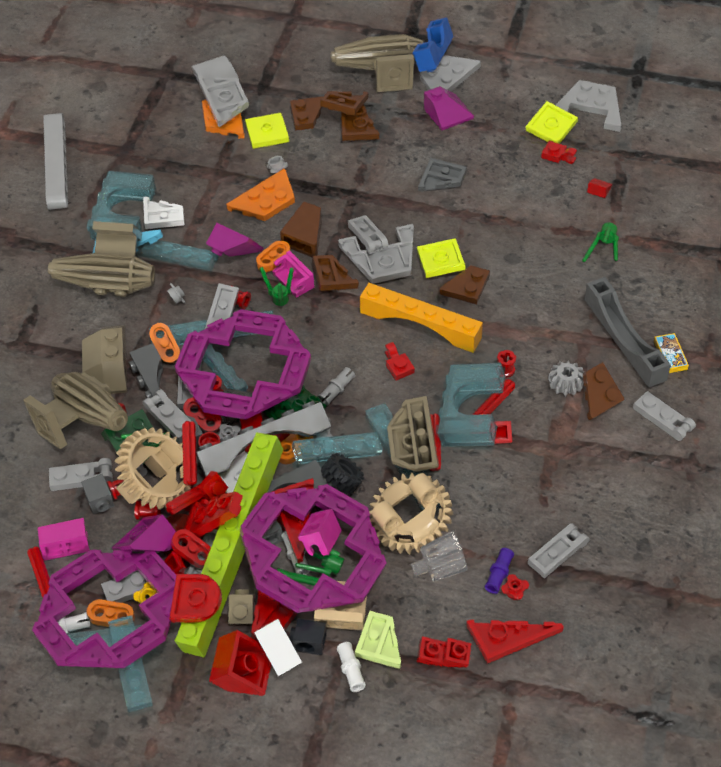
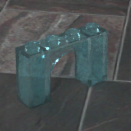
[87,171,156,240]
[436,363,506,447]

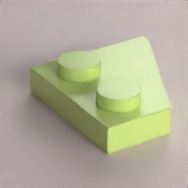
[355,611,401,669]

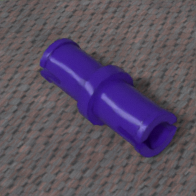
[485,548,514,594]

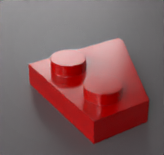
[251,590,298,641]

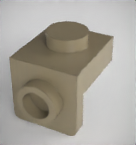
[228,589,255,624]

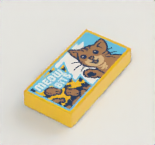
[654,333,689,373]

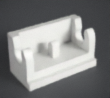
[254,619,302,676]

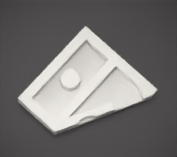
[143,197,185,229]

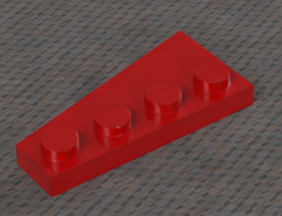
[182,491,243,542]

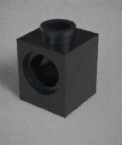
[289,618,327,655]

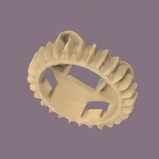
[115,427,193,510]
[369,473,453,555]

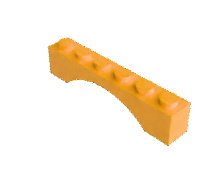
[360,283,483,353]

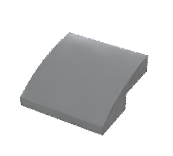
[192,55,239,81]

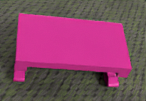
[273,251,314,298]
[298,509,342,556]
[38,518,90,561]

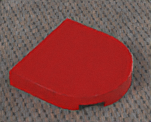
[169,574,222,623]

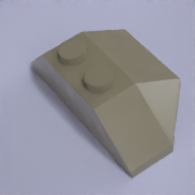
[82,325,127,394]
[387,396,439,472]

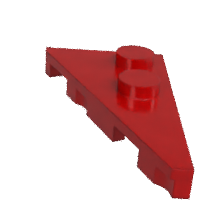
[272,478,314,563]
[466,620,564,664]

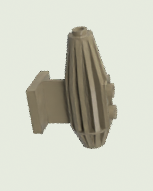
[330,34,424,92]
[48,221,155,297]
[23,372,128,449]

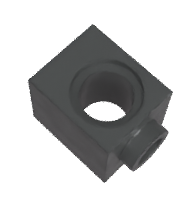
[81,474,115,514]

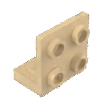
[314,581,367,631]

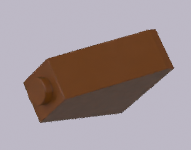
[280,201,322,258]

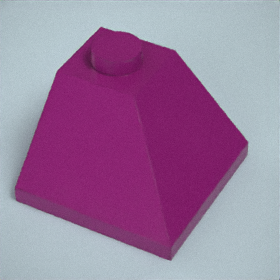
[424,86,474,131]
[206,223,264,257]
[111,514,176,552]

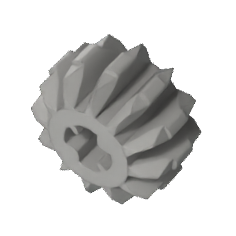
[548,360,584,397]

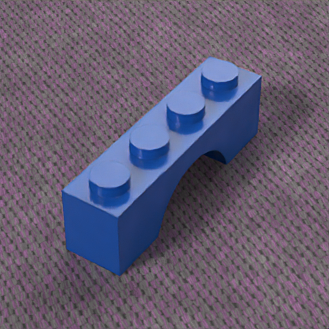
[413,17,454,72]

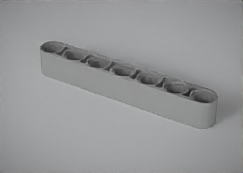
[44,113,68,210]

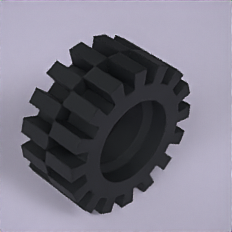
[321,453,365,495]

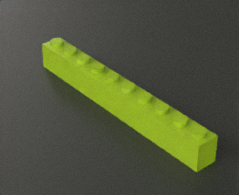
[175,432,283,657]

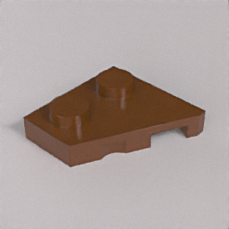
[320,91,369,115]
[290,97,323,131]
[312,255,359,291]
[440,266,490,305]
[583,362,625,420]

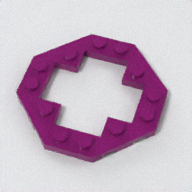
[175,309,311,420]
[240,484,386,613]
[32,550,176,668]

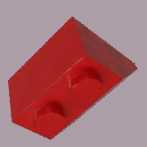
[209,630,271,696]

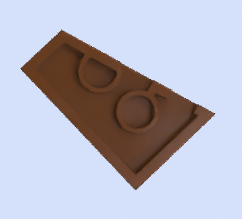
[341,105,380,141]

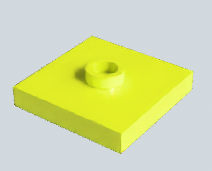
[526,101,578,144]
[245,113,289,149]
[417,238,465,278]

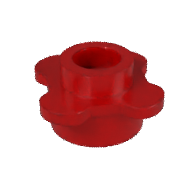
[501,574,529,600]

